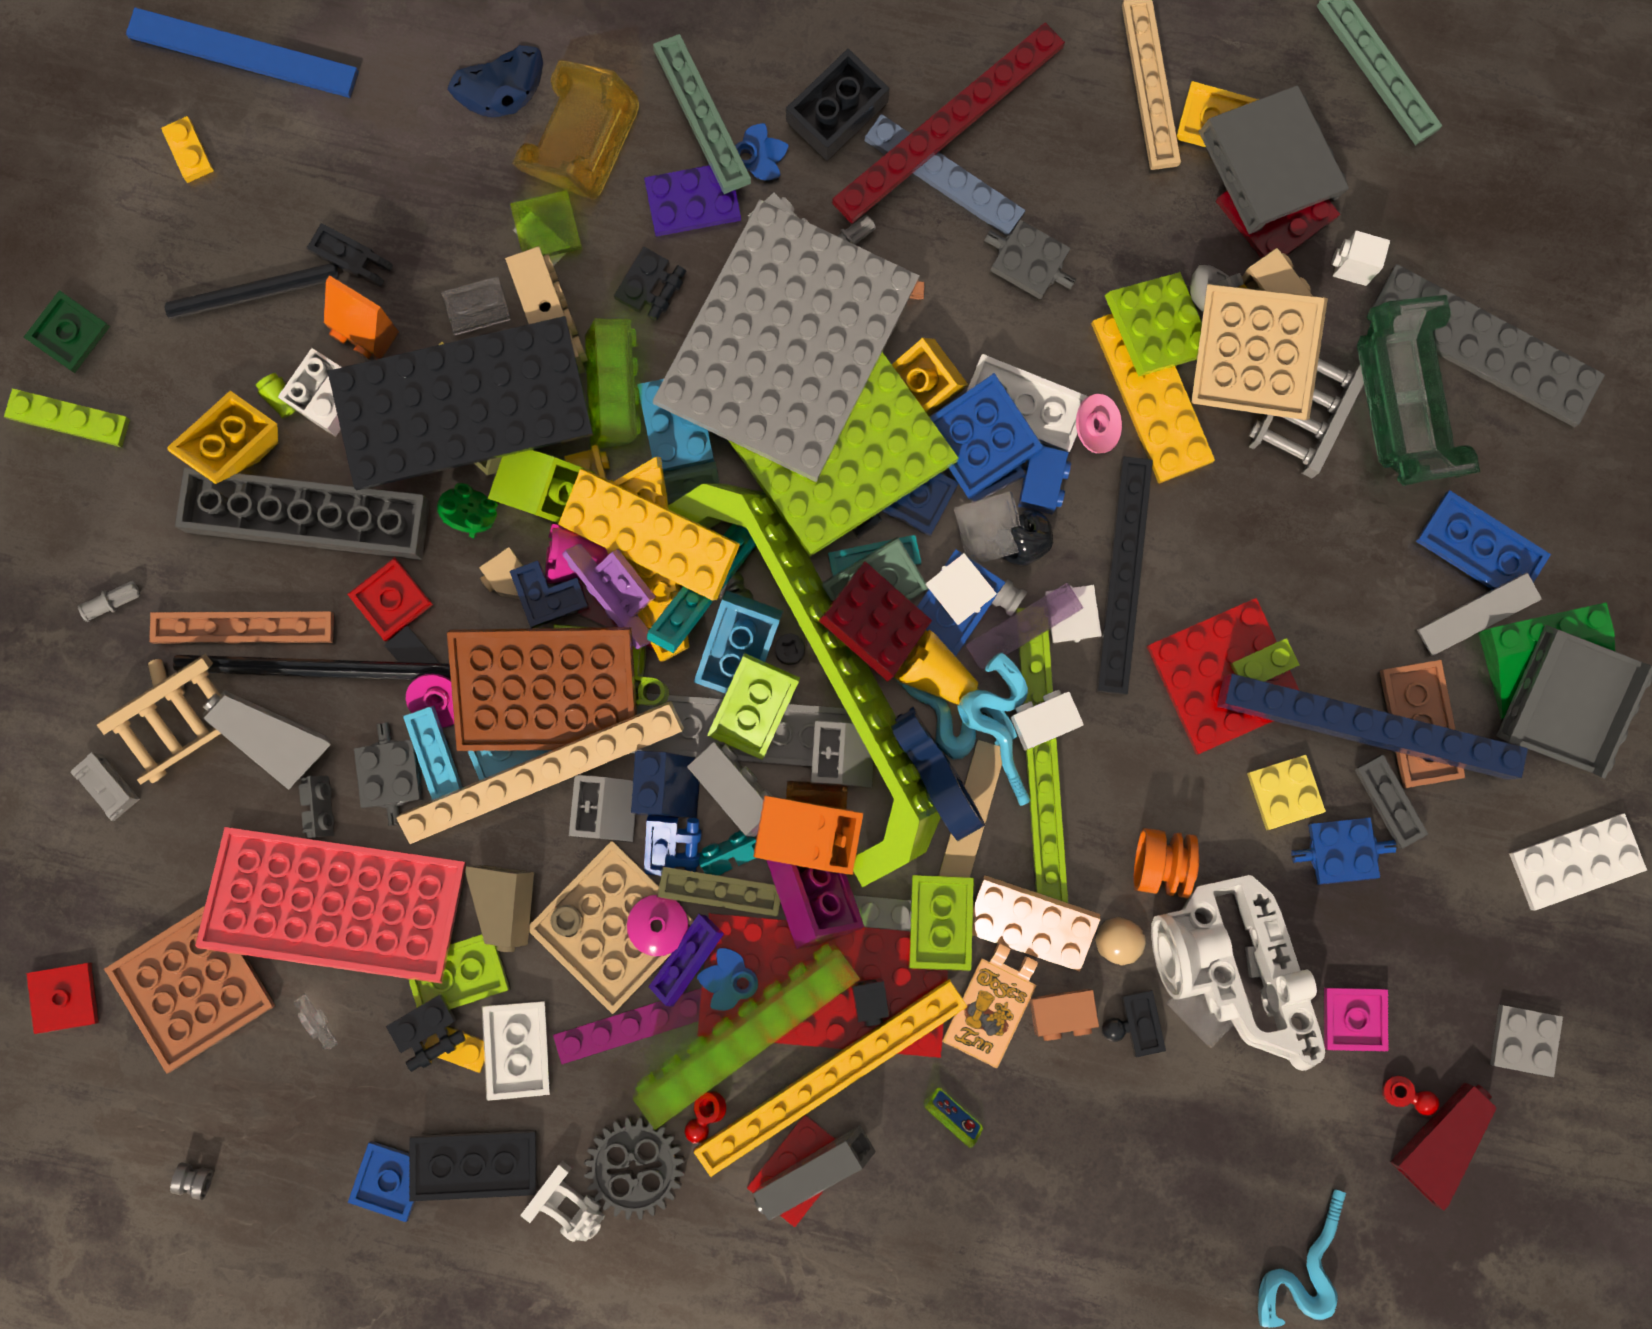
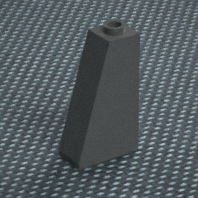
[753,1125,876,1221]

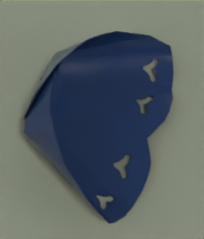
[448,45,543,118]

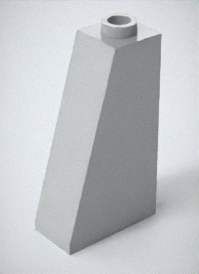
[203,690,331,790]

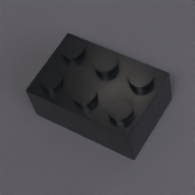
[786,49,890,161]

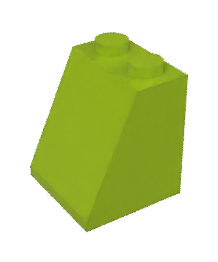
[488,450,596,523]

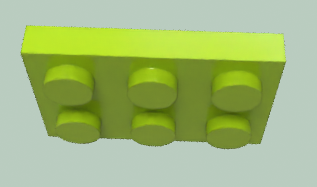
[707,653,800,760]
[909,875,974,971]
[408,934,510,1009]

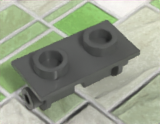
[298,776,334,839]

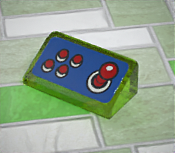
[924,1088,983,1148]

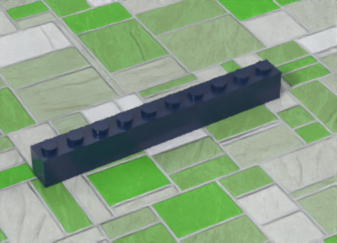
[1217,674,1528,780]

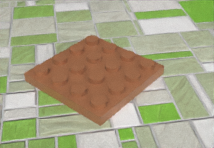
[104,906,276,1074]

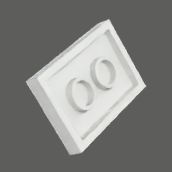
[482,1001,550,1101]

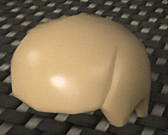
[1095,917,1146,965]

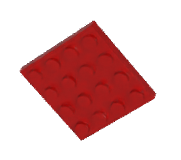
[1147,598,1300,755]

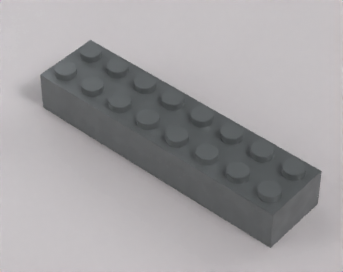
[175,467,430,560]

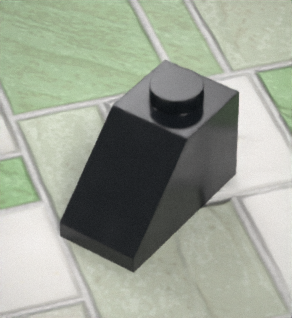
[851,978,889,1026]

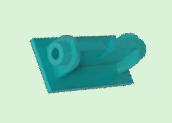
[699,831,756,876]

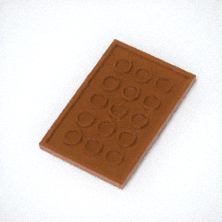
[447,627,637,751]

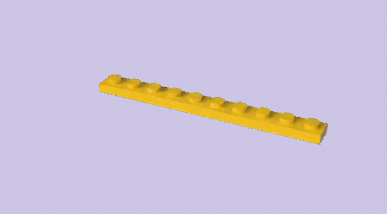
[693,979,967,1177]

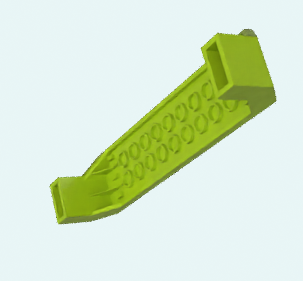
[668,483,941,888]

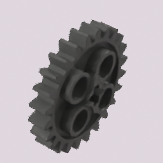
[584,1116,685,1220]

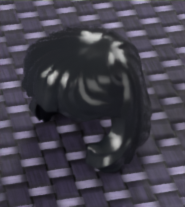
[997,510,1053,565]

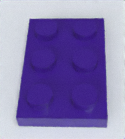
[644,165,741,237]

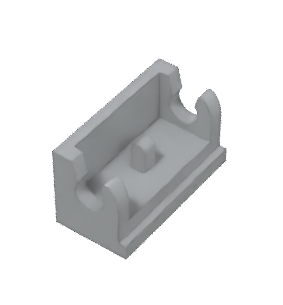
[70,752,140,821]

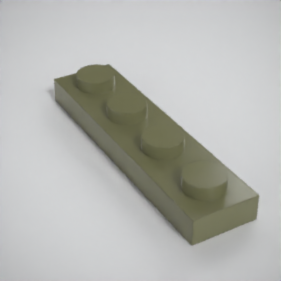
[657,867,780,916]

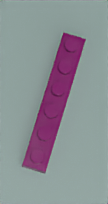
[553,988,702,1065]

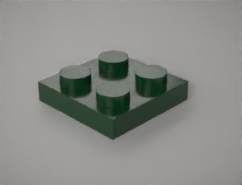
[24,290,111,373]

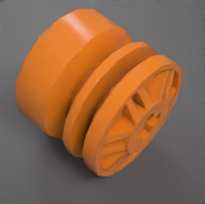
[1133,828,1199,898]

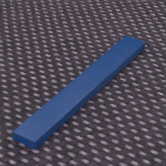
[126,7,359,98]

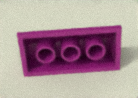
[767,860,864,949]

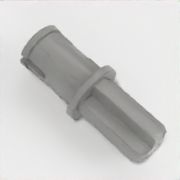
[838,215,876,245]
[78,581,140,622]

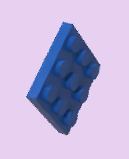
[930,373,1045,499]

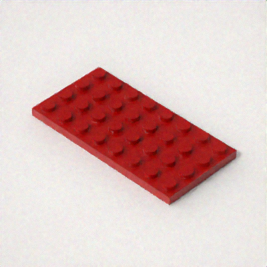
[697,913,948,1058]

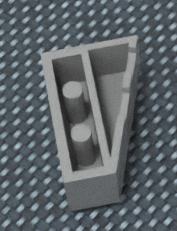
[687,742,773,837]

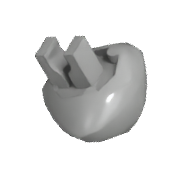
[1190,265,1244,313]

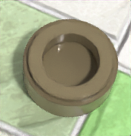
[550,905,582,936]

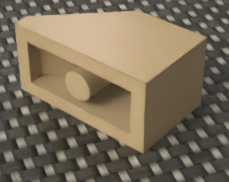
[479,547,523,599]

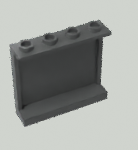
[1198,85,1349,234]
[1496,625,1652,779]

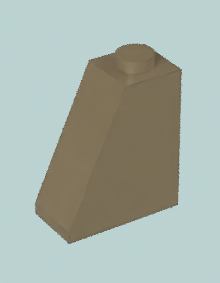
[465,865,534,952]

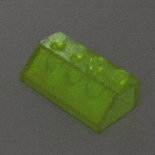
[585,318,641,450]

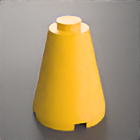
[894,630,979,705]

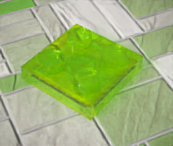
[510,190,582,256]

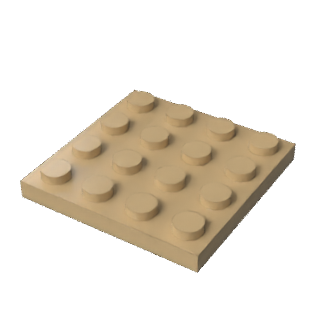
[1191,284,1328,420]
[529,841,694,1014]

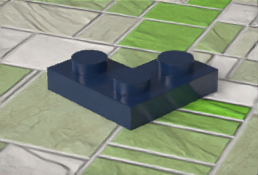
[510,560,589,628]

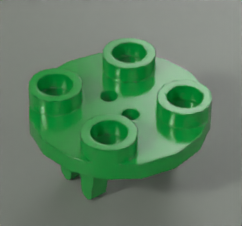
[437,483,498,539]

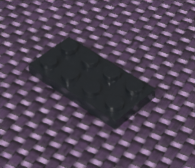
[409,1131,536,1202]

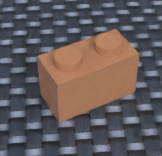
[1030,989,1099,1041]

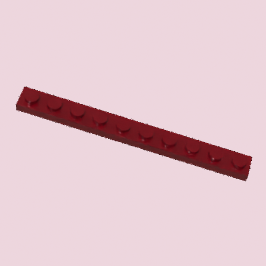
[832,22,1065,224]

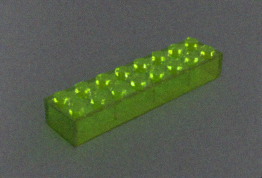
[633,944,860,1130]

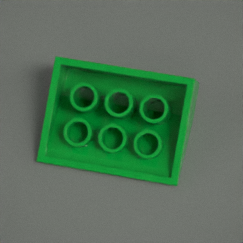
[1478,602,1616,719]

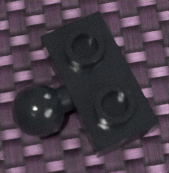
[1102,990,1166,1057]

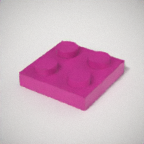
[1324,988,1388,1051]

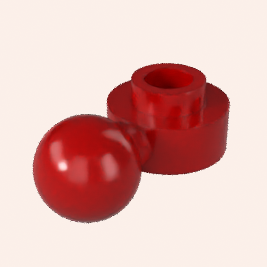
[1382,1076,1439,1116]
[685,1091,726,1144]

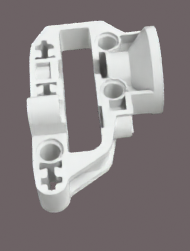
[1151,875,1325,1071]

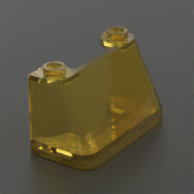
[512,60,639,199]

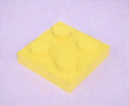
[1247,755,1326,830]

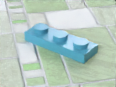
[403,706,463,800]

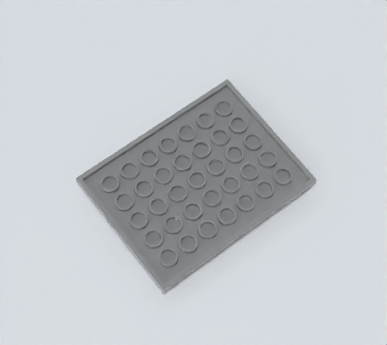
[653,199,920,482]

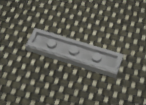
[1417,573,1542,656]

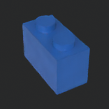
[1018,446,1071,515]

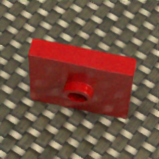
[347,557,433,641]
[26,963,99,1034]

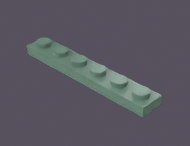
[1317,0,1442,146]
[653,34,751,194]

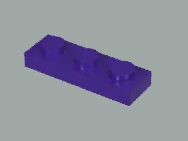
[648,914,724,1007]

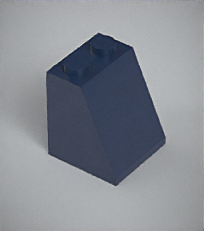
[631,751,700,818]

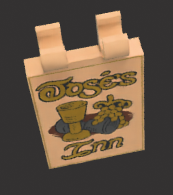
[942,943,1038,1068]

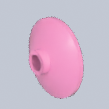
[1076,394,1122,454]

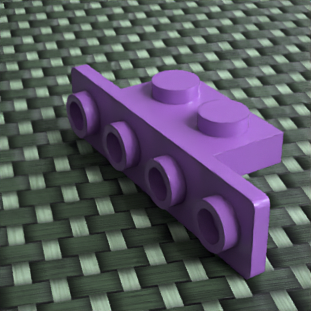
[562,544,656,649]

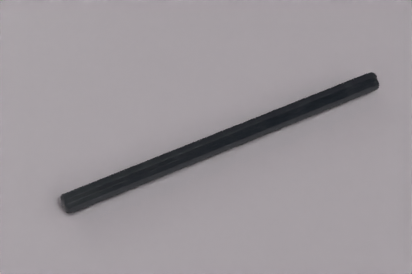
[173,655,451,680]

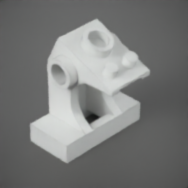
[520,1161,605,1242]

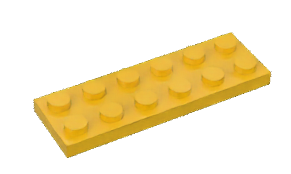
[1091,313,1215,484]
[558,469,740,600]

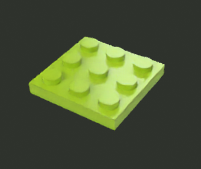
[1105,272,1202,377]

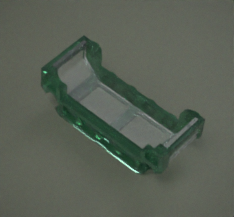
[1357,295,1480,486]

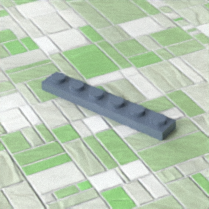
[865,114,1026,236]

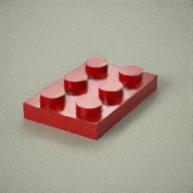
[747,1114,836,1227]

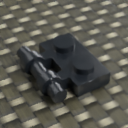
[614,246,687,321]
[386,994,466,1072]

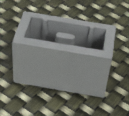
[811,721,873,788]
[569,775,636,842]

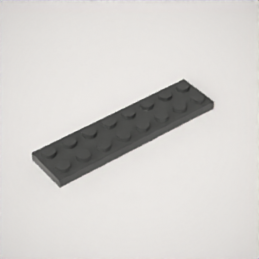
[1367,264,1605,427]

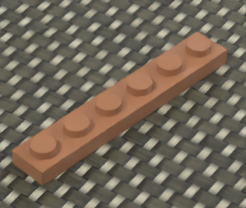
[149,611,334,644]

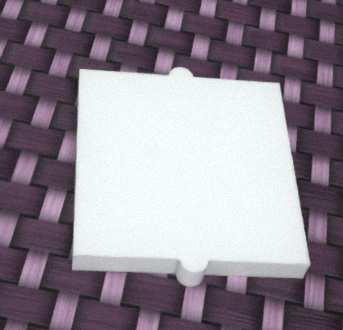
[925,553,997,625]
[1045,585,1102,643]

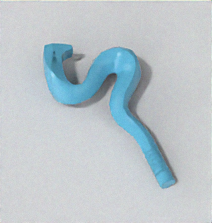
[957,653,1031,806]
[894,678,1017,760]
[1258,1189,1346,1328]

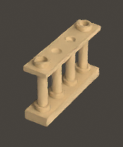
[97,654,221,785]

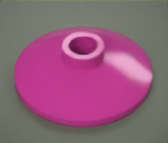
[406,674,454,728]
[627,895,688,956]

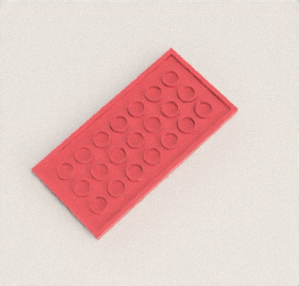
[195,827,466,984]

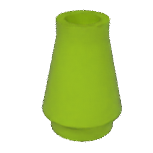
[255,373,296,419]

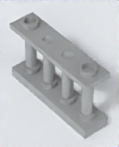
[1249,358,1371,479]

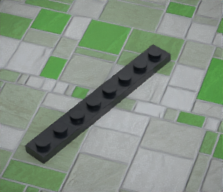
[1096,456,1153,695]

